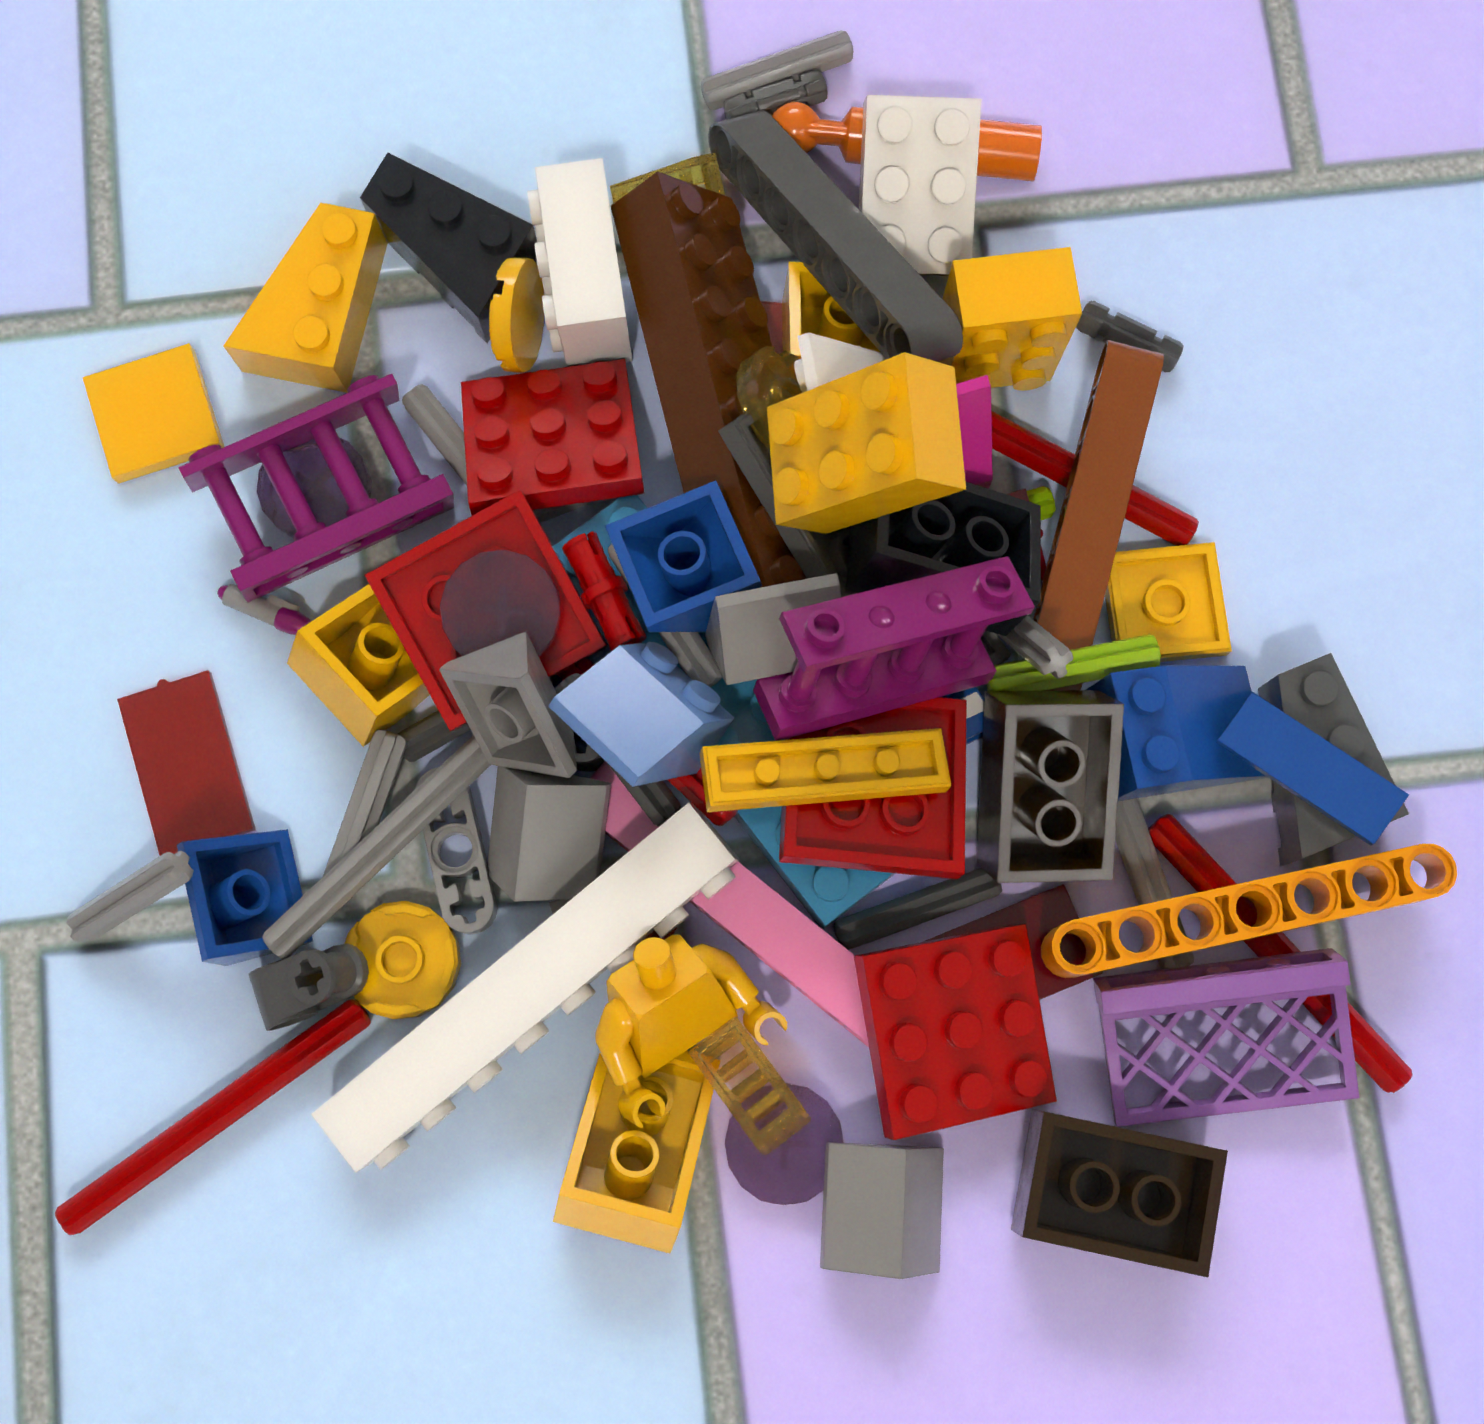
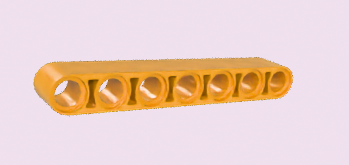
[1041,844,1457,978]

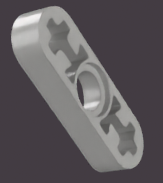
[416,767,498,934]

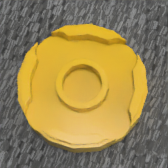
[489,257,544,373]
[344,901,461,1019]

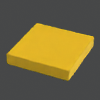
[82,343,224,484]
[1105,542,1232,662]

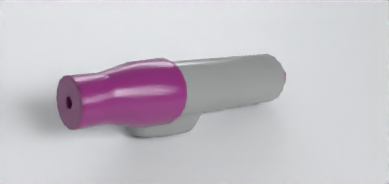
[217,584,313,635]

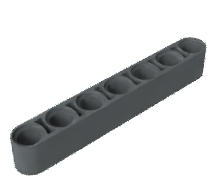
[708,110,963,362]

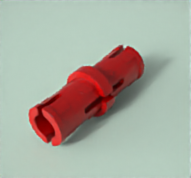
[562,531,647,651]

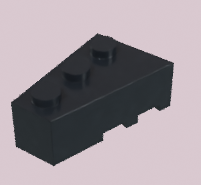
[360,152,537,344]

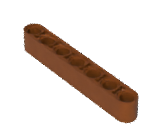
[1023,340,1164,691]

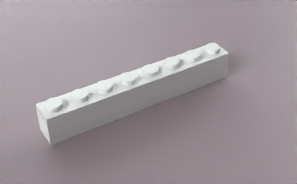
[311,802,740,1173]

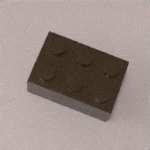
[977,690,1124,883]
[1011,1109,1228,1278]

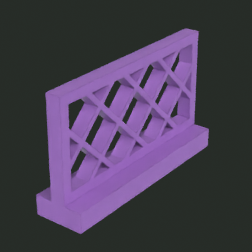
[1093,948,1360,1127]

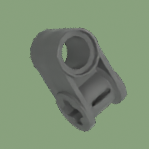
[248,944,369,1031]

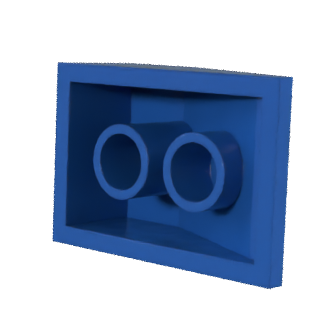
[1086,665,1268,801]

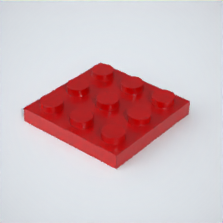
[461,359,645,515]
[365,489,607,731]
[779,697,967,879]
[854,923,1057,1140]

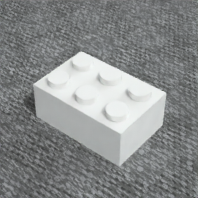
[858,95,982,276]
[527,158,633,367]

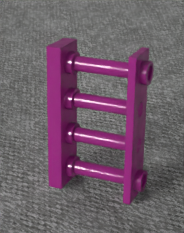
[178,374,454,603]
[753,556,1035,741]

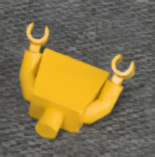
[595,934,787,1129]

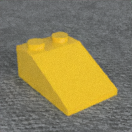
[287,584,430,747]
[553,1051,721,1254]

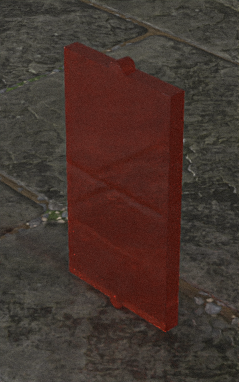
[117,670,256,856]

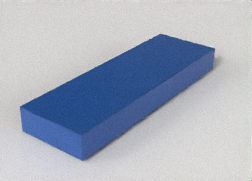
[1216,692,1409,846]

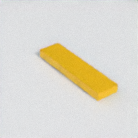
[699,728,951,812]

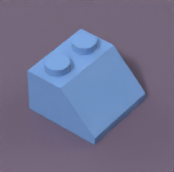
[548,642,734,787]

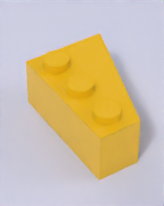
[223,202,388,393]

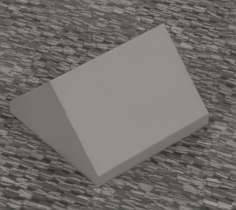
[705,573,841,685]
[439,631,577,778]
[487,766,611,901]
[820,1142,944,1279]

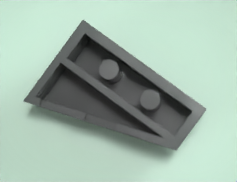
[1258,653,1409,866]

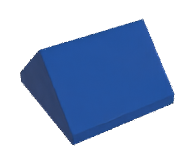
[605,480,762,632]
[177,829,313,966]

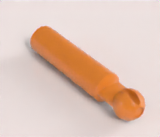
[772,102,1042,181]

